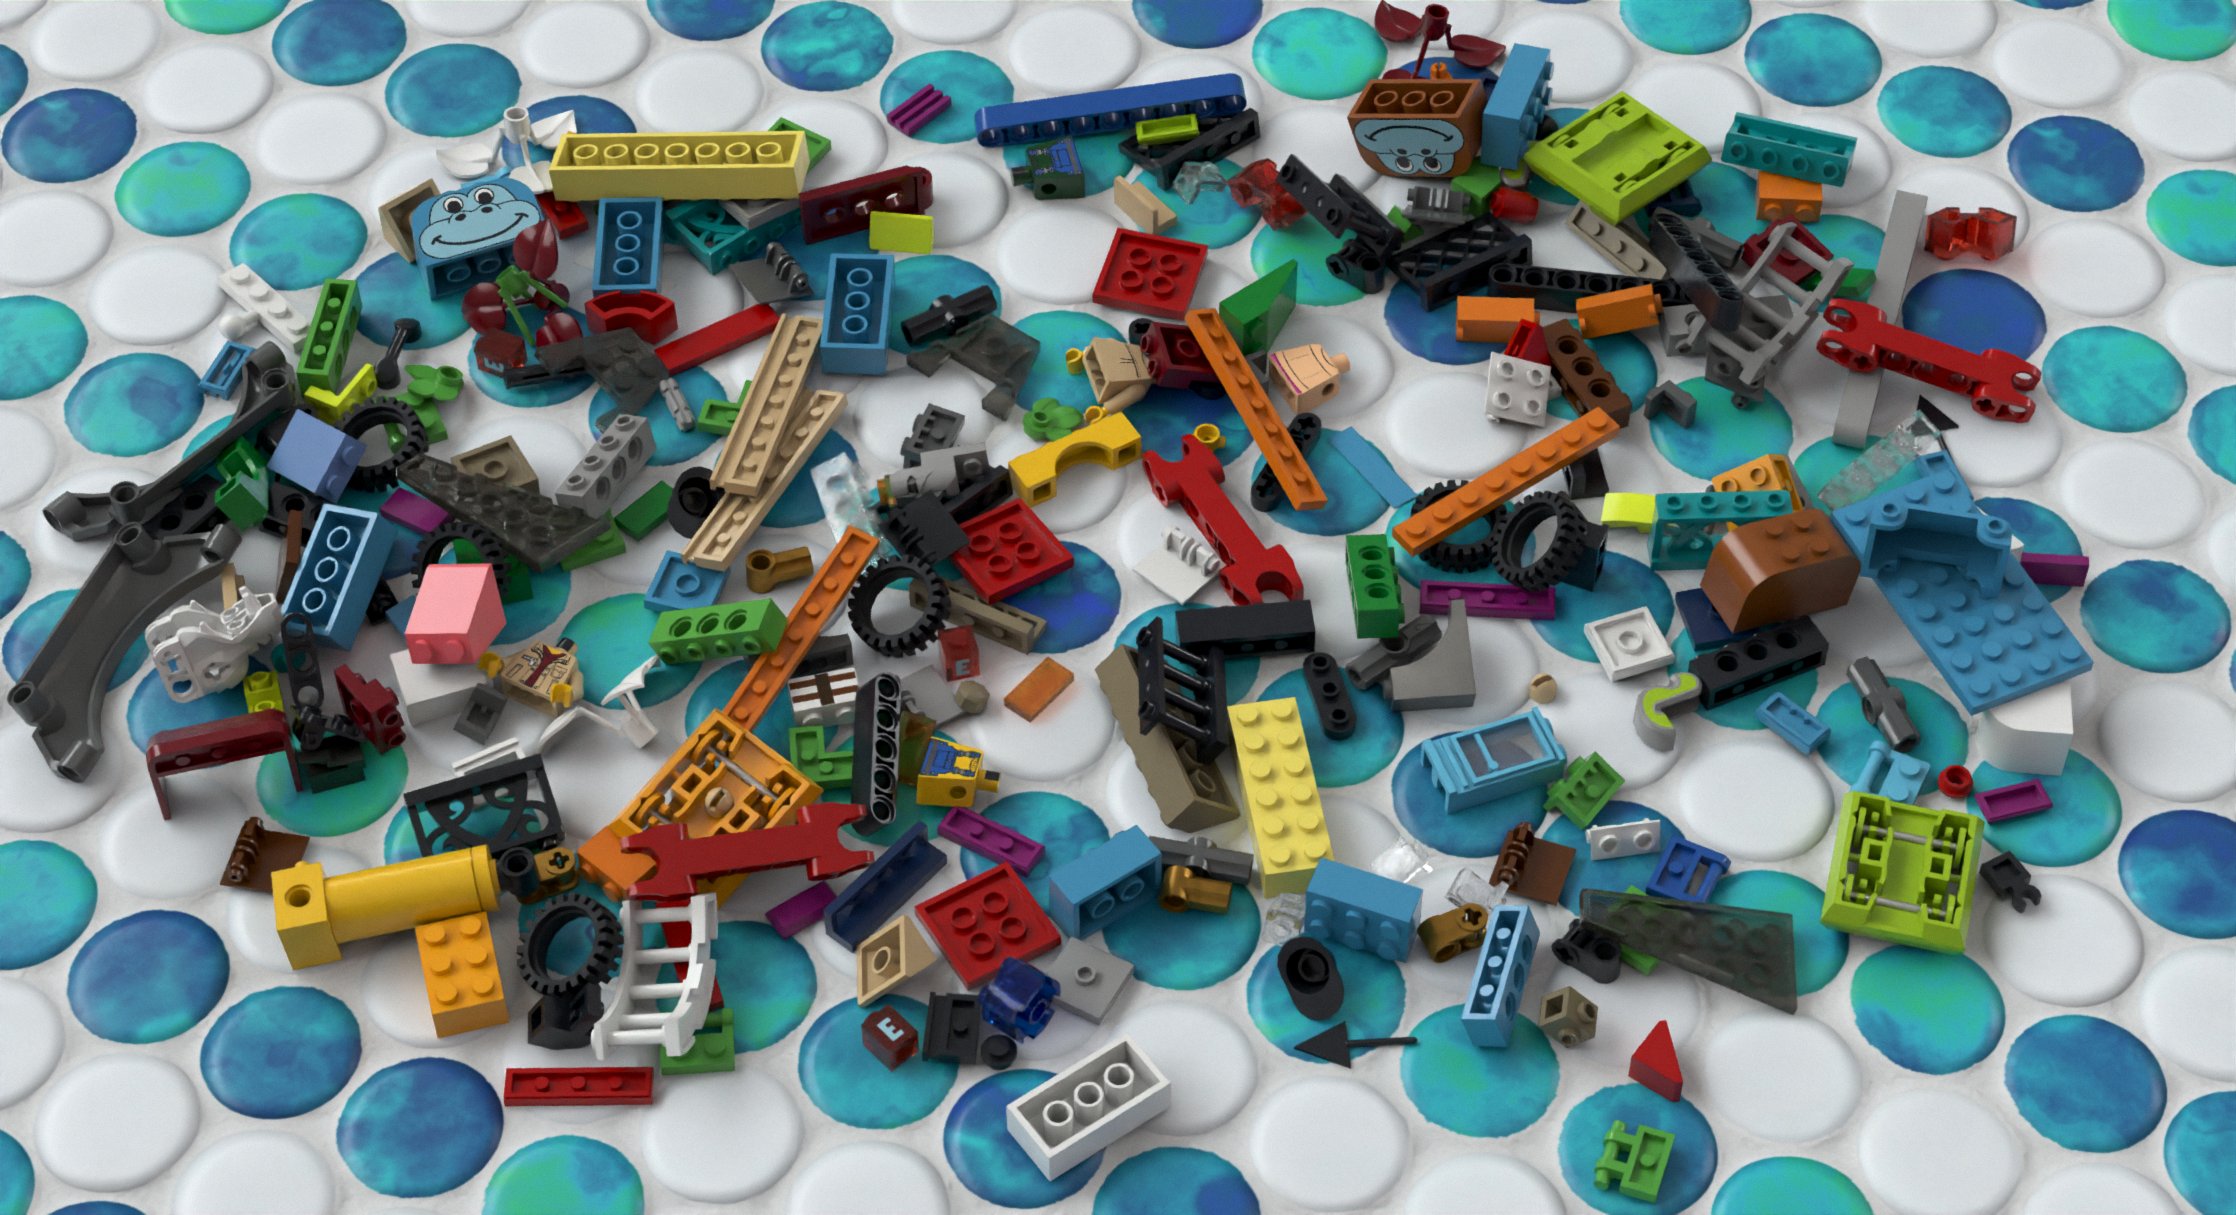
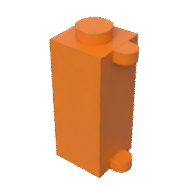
[1576,284,1664,340]
[1456,296,1540,343]

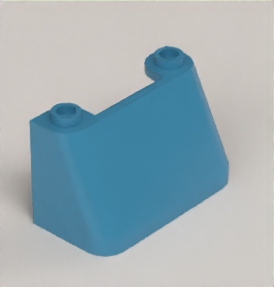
[1860,500,2012,599]

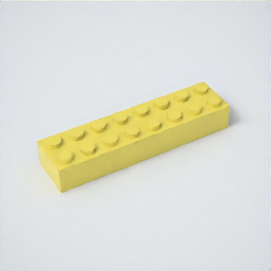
[549,131,810,202]

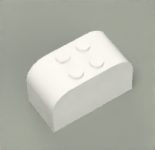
[1969,624,2073,776]

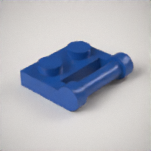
[1645,835,1731,920]

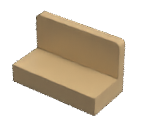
[1114,175,1177,235]

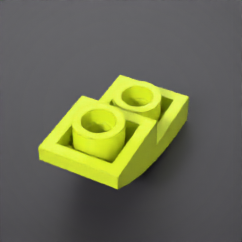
[1601,493,1673,533]
[243,670,285,713]

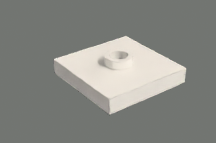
[1584,606,1675,682]

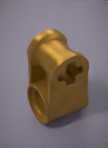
[516,847,580,905]
[1417,903,1488,963]

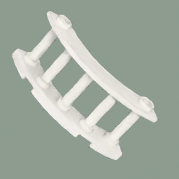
[591,892,718,1060]

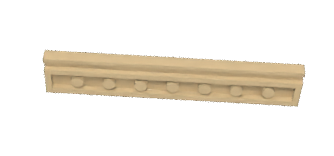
[710,313,823,497]
[680,387,848,572]

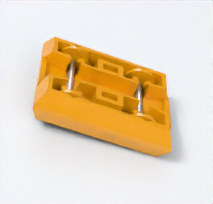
[608,708,824,911]

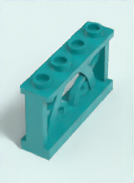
[1721,112,1858,187]
[665,192,802,275]
[1647,490,1793,571]

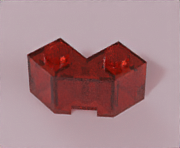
[1226,158,1308,230]
[1924,207,2017,261]

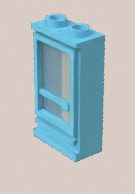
[1420,706,1568,814]

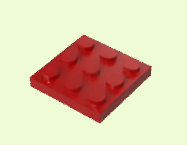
[1092,228,1208,321]
[948,498,1074,605]
[914,861,1061,991]

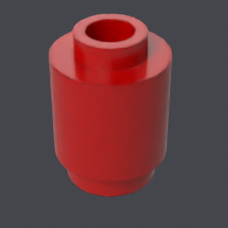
[1490,187,1539,224]

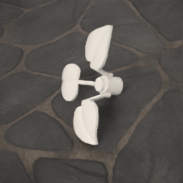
[436,106,577,194]
[535,655,661,754]

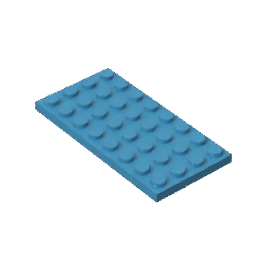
[1830,469,2094,716]

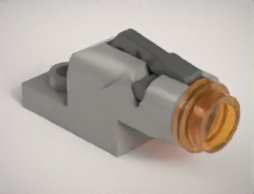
[877,442,990,508]

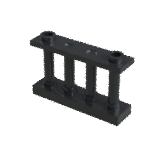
[1275,154,1405,260]
[1136,616,1229,766]

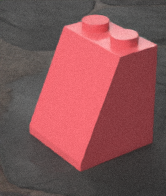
[405,563,507,664]

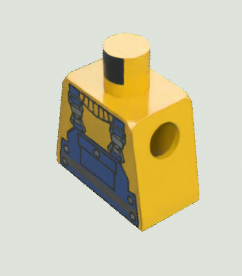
[916,737,1001,807]

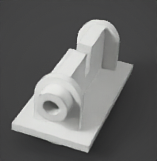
[1585,818,1660,861]

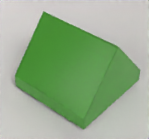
[1387,205,1424,244]

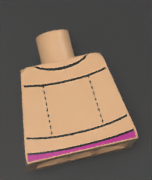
[1269,343,1350,416]

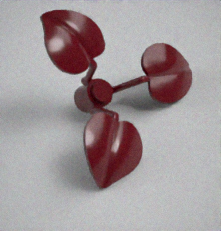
[1374,0,1506,79]
[461,219,585,362]

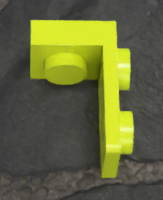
[304,363,377,425]

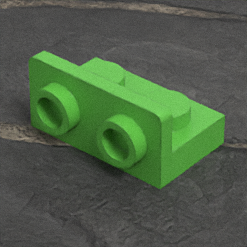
[1543,751,1625,830]

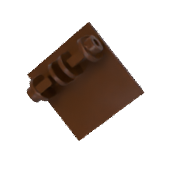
[220,817,310,893]
[1488,822,1576,906]

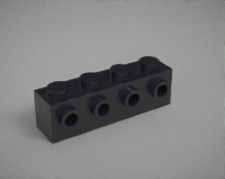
[1175,600,1316,664]

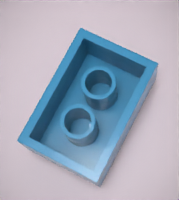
[1048,825,1162,941]
[1304,857,1423,963]

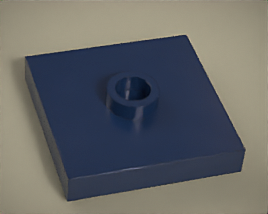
[1675,588,1760,651]

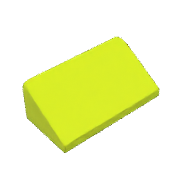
[869,211,934,254]

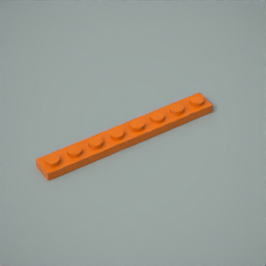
[1184,308,1328,511]
[1392,406,1620,557]
[722,525,879,741]

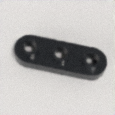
[1303,652,1356,741]

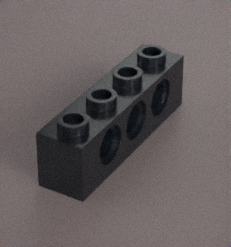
[141,473,231,541]
[258,482,394,548]
[1688,615,1829,711]

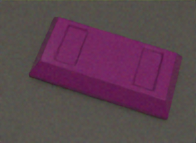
[1974,779,2053,824]
[765,880,838,940]

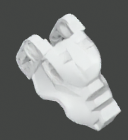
[145,586,287,703]

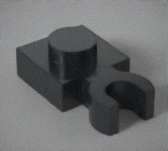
[1979,850,2042,913]

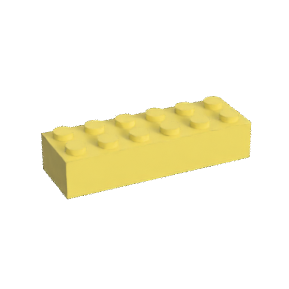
[1227,697,1335,899]

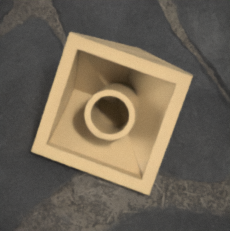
[378,178,441,263]
[857,914,937,1008]

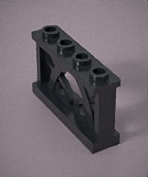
[403,753,565,860]

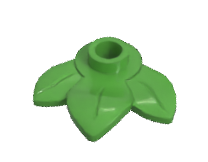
[404,365,464,402]
[1022,397,1084,442]

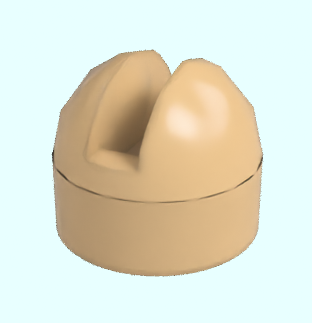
[1529,673,1557,704]
[705,787,734,818]

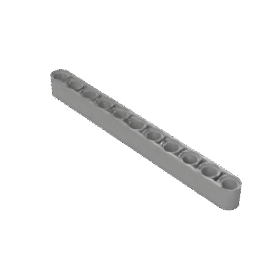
[1831,190,1928,450]

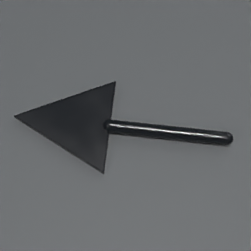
[1912,395,1959,464]
[1294,1021,1417,1069]

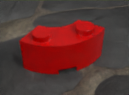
[584,290,678,346]

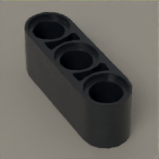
[280,612,324,708]

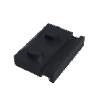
[922,992,983,1065]

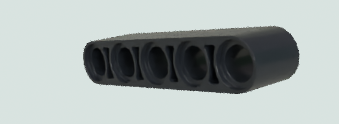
[851,672,901,837]

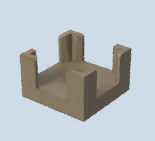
[450,435,541,526]

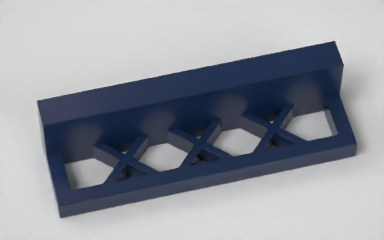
[823,820,947,953]

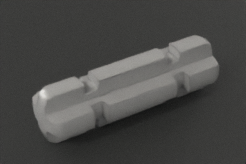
[659,378,695,432]

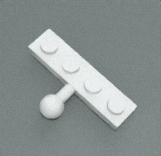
[218,263,311,353]

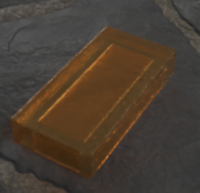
[1004,657,1074,723]

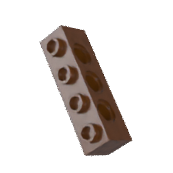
[1542,318,1632,429]

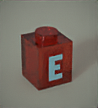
[474,327,528,379]
[937,624,980,682]
[861,1004,919,1072]

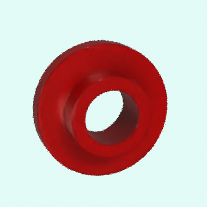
[1937,765,1973,799]

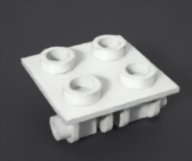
[1484,352,1551,428]
[1132,526,1227,605]

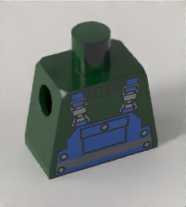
[1010,135,1085,200]

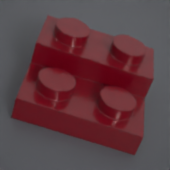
[1741,214,1834,286]
[1140,321,1221,389]
[334,664,406,755]

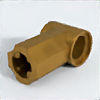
[746,546,814,594]
[1158,866,1233,915]

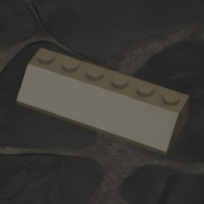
[1095,643,1241,833]

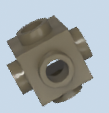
[1538,986,1598,1048]

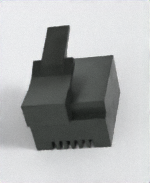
[296,735,366,794]

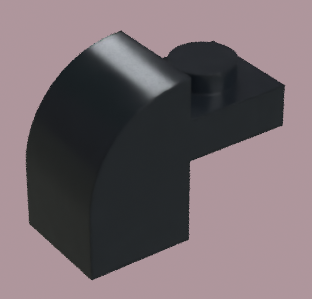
[528,983,604,1050]

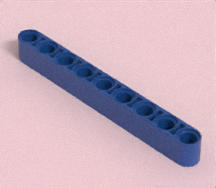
[974,73,1247,148]

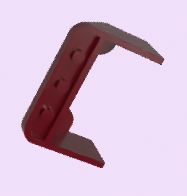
[146,708,303,821]

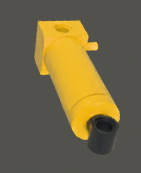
[271,844,541,970]

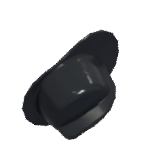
[667,466,726,539]
[1277,936,1345,1021]

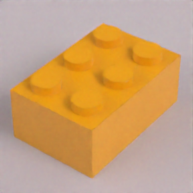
[415,911,510,1038]

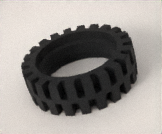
[333,396,429,493]
[1410,480,1508,574]
[1492,491,1587,593]
[411,522,512,603]
[848,554,951,658]
[516,893,624,1001]

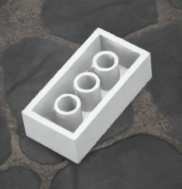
[1006,1032,1171,1181]

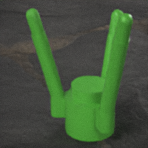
[495,265,568,347]

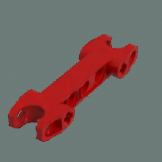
[1816,299,2042,423]
[1142,434,1304,606]
[619,802,875,903]

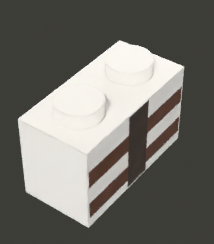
[787,667,859,728]

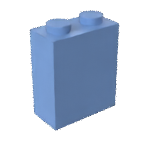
[266,409,368,504]

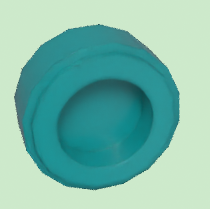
[270,643,307,673]

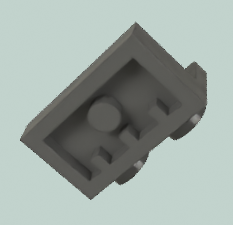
[900,403,965,469]

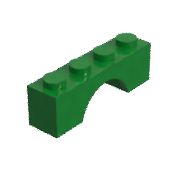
[215,435,269,531]

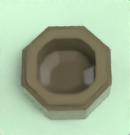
[954,680,990,713]

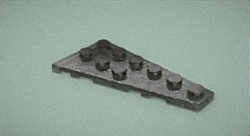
[1579,888,1798,1015]

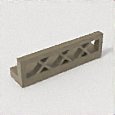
[1565,200,1673,280]
[909,577,1047,655]

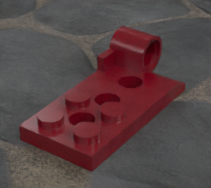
[799,165,933,245]

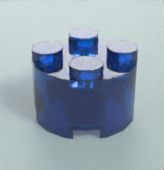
[977,956,1061,1044]

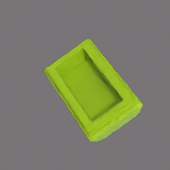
[1135,114,1199,146]

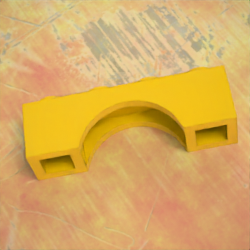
[1008,411,1141,508]

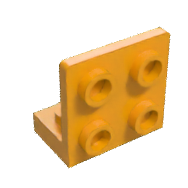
[1712,454,1804,532]

